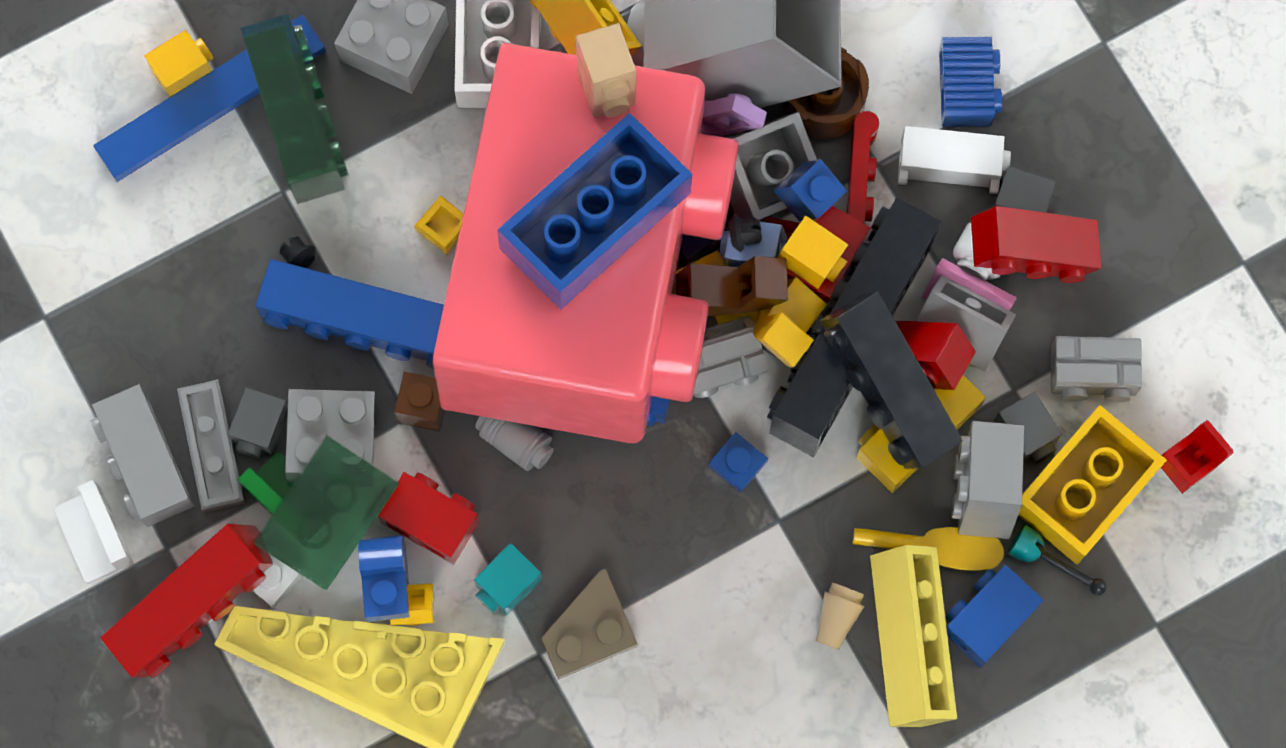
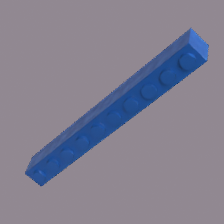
[255,259,671,426]

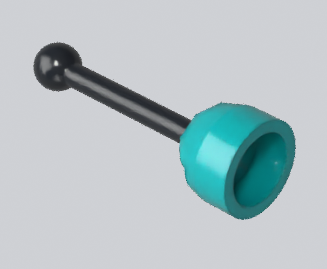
[1007,524,1107,595]

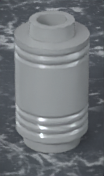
[475,416,554,471]

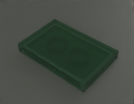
[254,434,400,591]

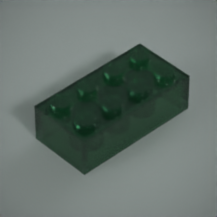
[240,14,349,204]

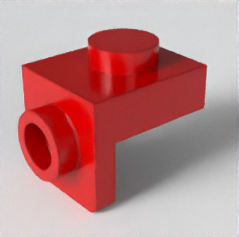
[1161,420,1234,494]

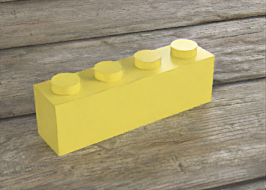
[870,545,957,727]

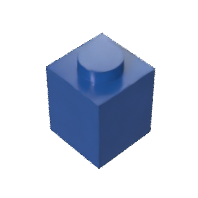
[773,159,847,222]

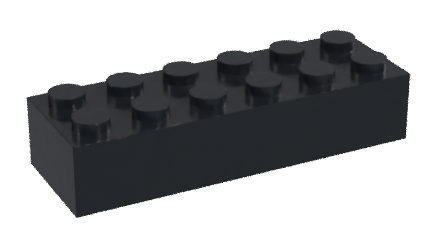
[767,197,941,458]

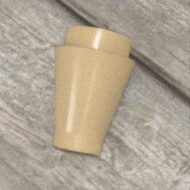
[815,583,865,650]

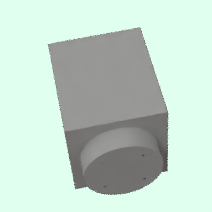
[628,0,841,108]

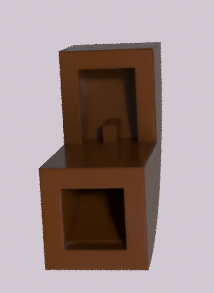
[675,256,788,316]

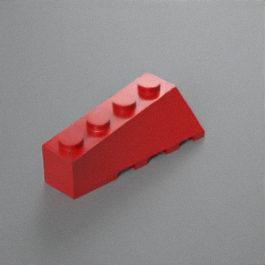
[100,523,273,678]

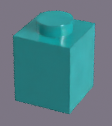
[474,543,543,616]

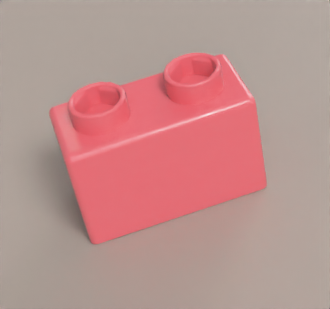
[433,43,739,443]

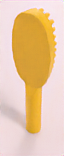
[852,527,1004,571]

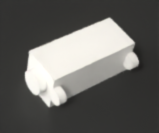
[898,126,1011,194]

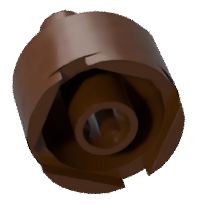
[783,47,869,139]

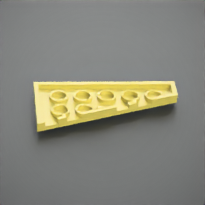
[214,606,506,748]

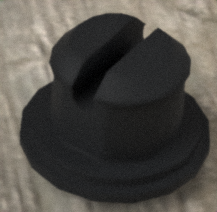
[729,214,762,252]
[280,236,316,268]

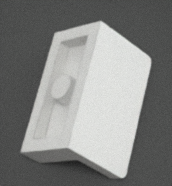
[54,480,134,584]

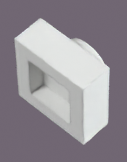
[252,547,302,609]

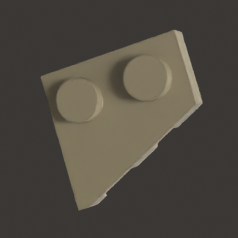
[541,569,638,680]

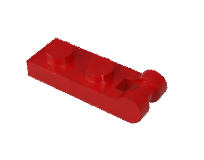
[846,111,880,224]

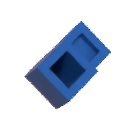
[358,535,410,622]

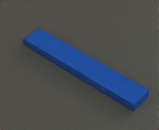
[93,15,326,182]

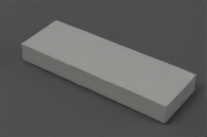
[177,379,245,513]

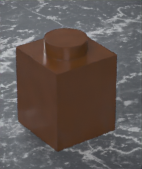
[394,371,445,432]

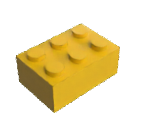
[1018,405,1167,565]

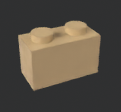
[576,23,636,118]

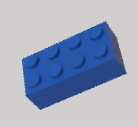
[497,113,692,310]

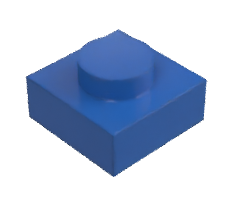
[708,432,768,493]

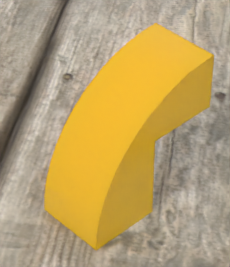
[753,277,827,367]

